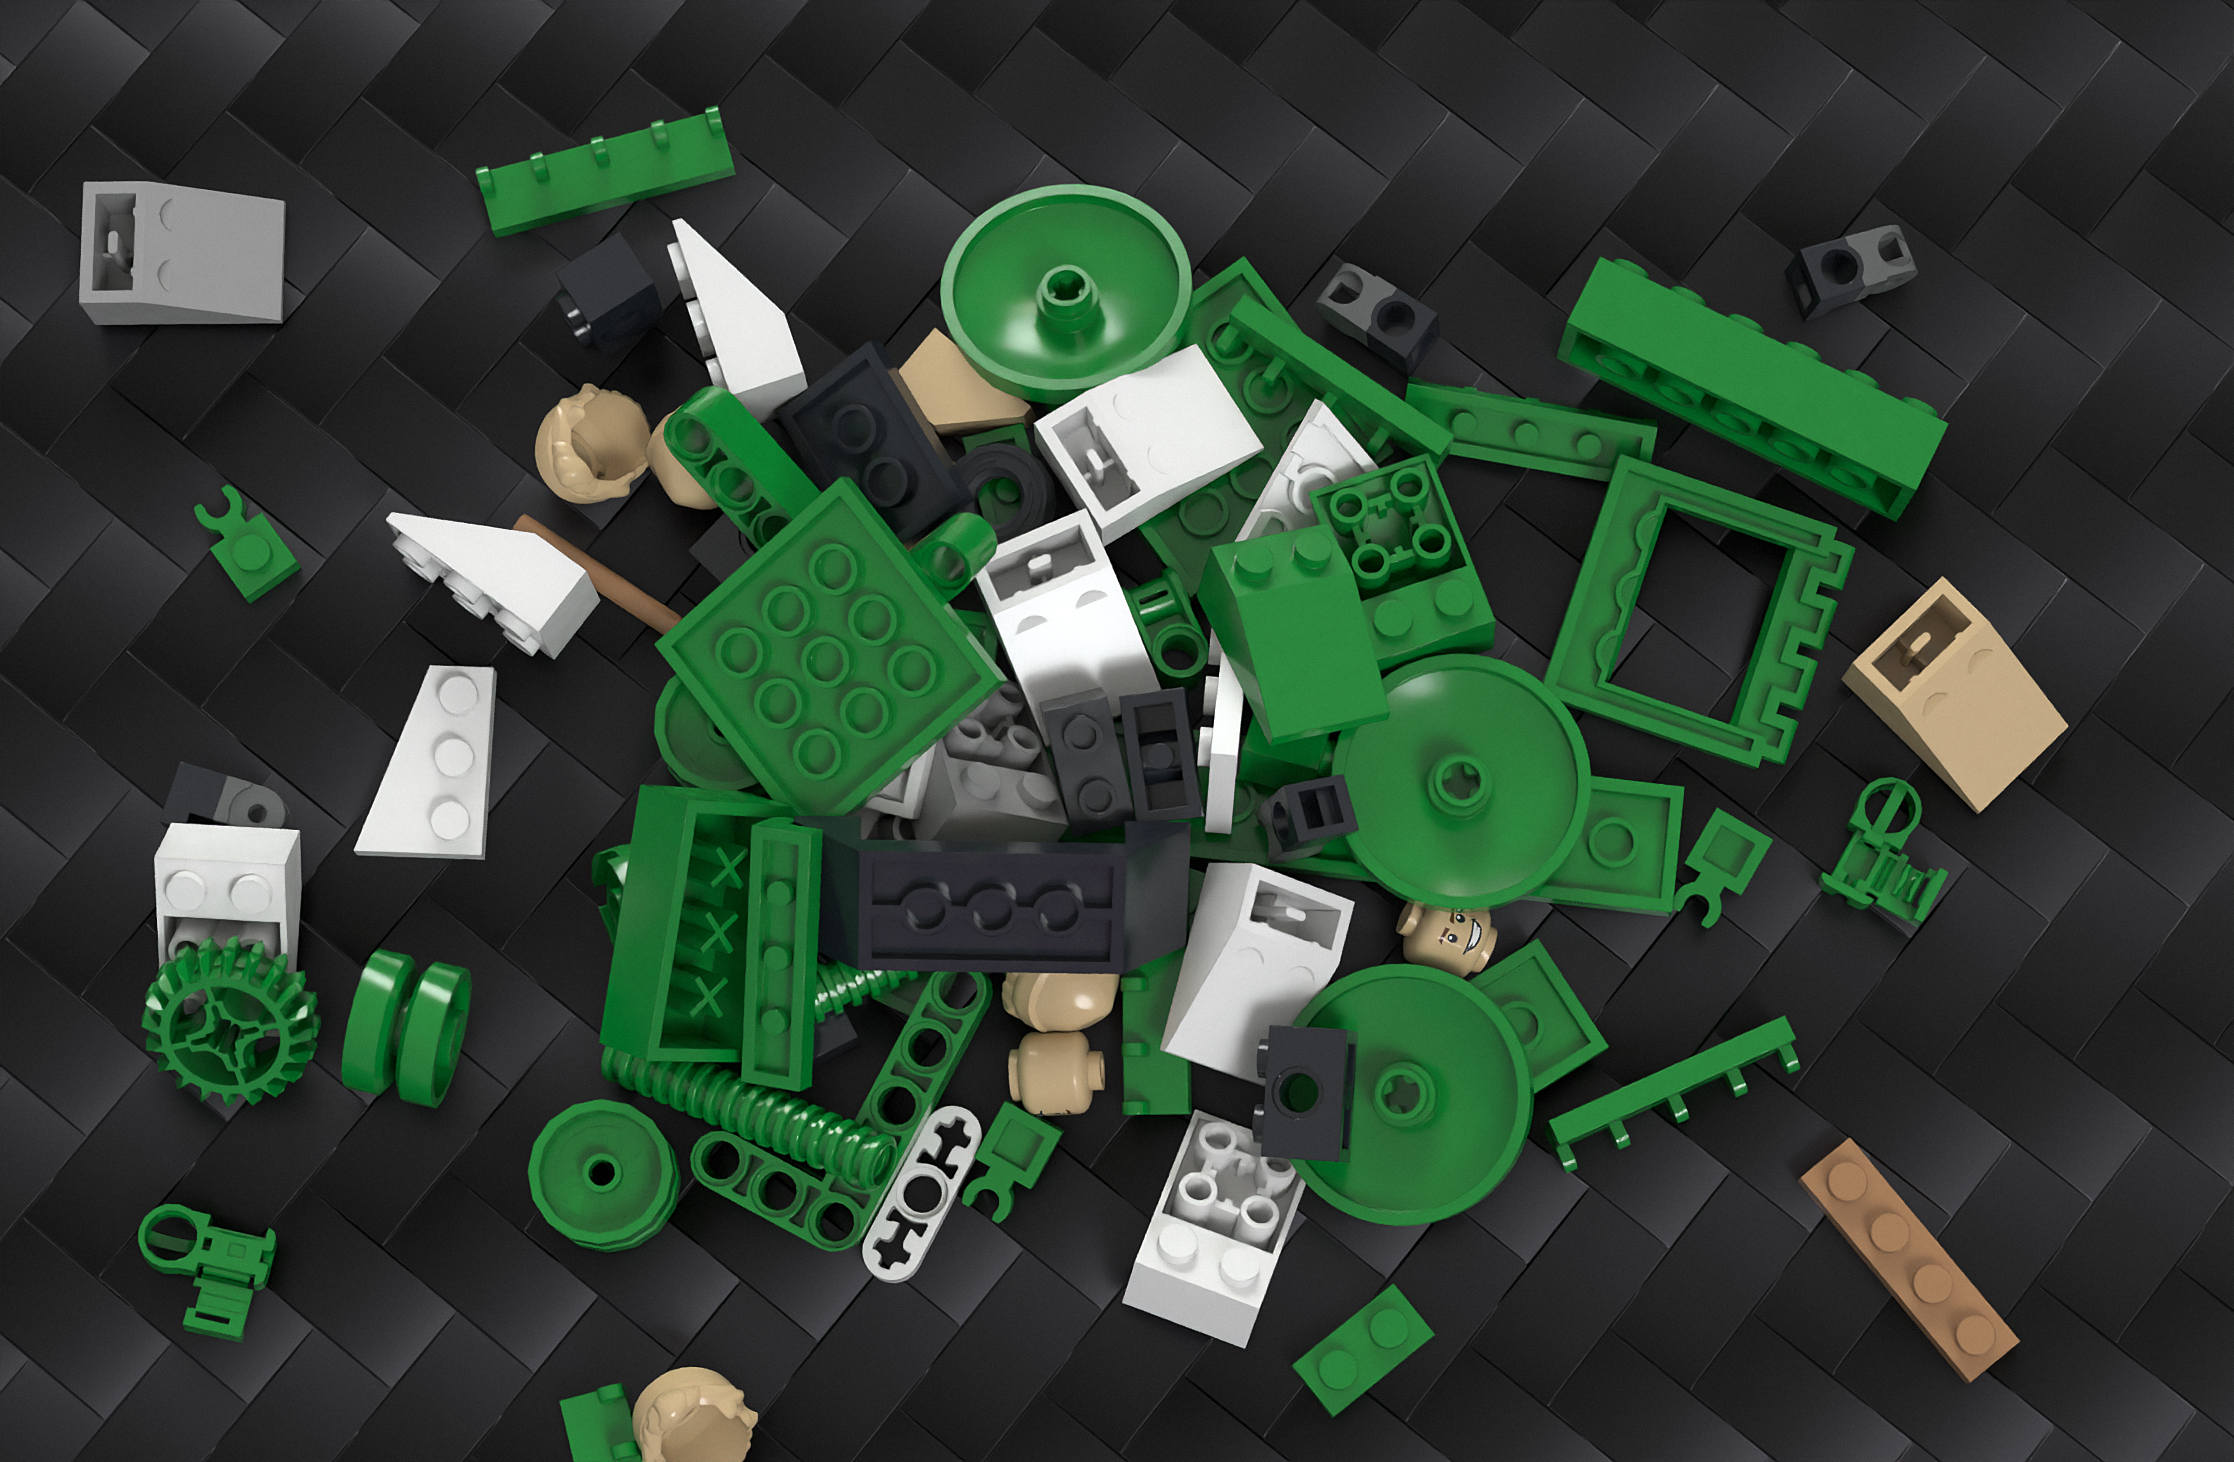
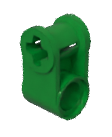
[1120,566,1209,693]

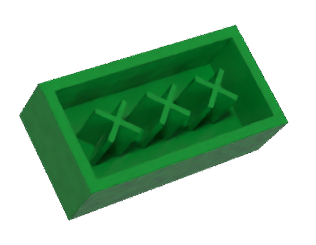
[599,784,792,1062]

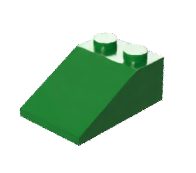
[1196,523,1390,746]

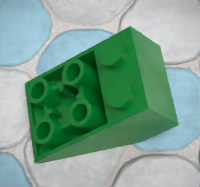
[1308,452,1496,679]

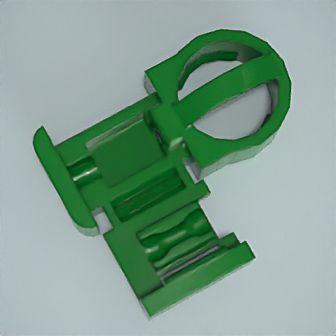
[1817,777,1949,927]
[138,1204,277,1343]

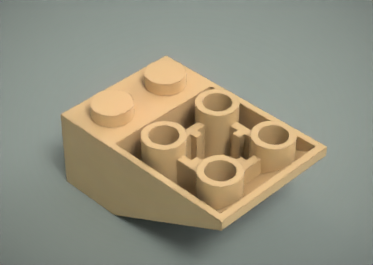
[1841,576,2069,814]

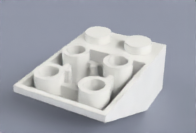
[667,218,808,424]
[1034,344,1264,547]
[973,508,1161,748]
[386,512,601,660]
[154,823,302,1037]
[1160,863,1355,1086]
[1122,1109,1306,1349]

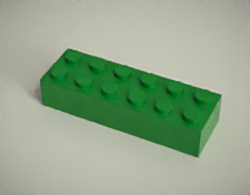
[1556,256,1949,522]

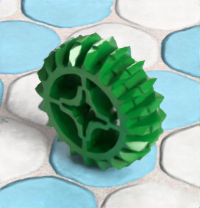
[141,934,321,1108]

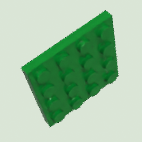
[1042,256,1394,602]
[654,477,1008,820]

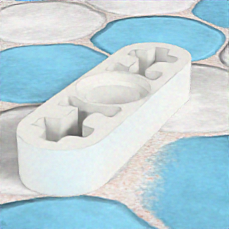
[862,1106,983,1283]

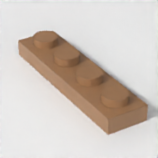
[1797,1138,2020,1384]

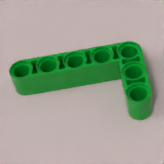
[663,386,998,602]
[690,972,993,1252]

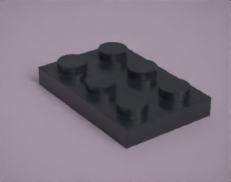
[776,340,975,551]

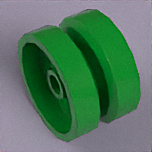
[654,674,770,799]
[341,949,472,1109]
[528,1099,681,1253]

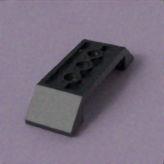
[795,816,1191,974]

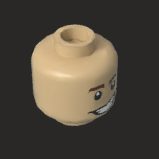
[1396,902,1497,978]
[1008,1030,1105,1116]

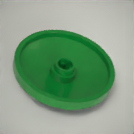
[940,184,1193,404]
[1331,654,1591,913]
[1289,964,1534,1226]

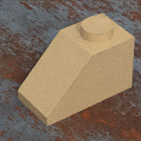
[899,328,1037,436]

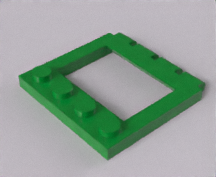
[1542,454,1856,770]

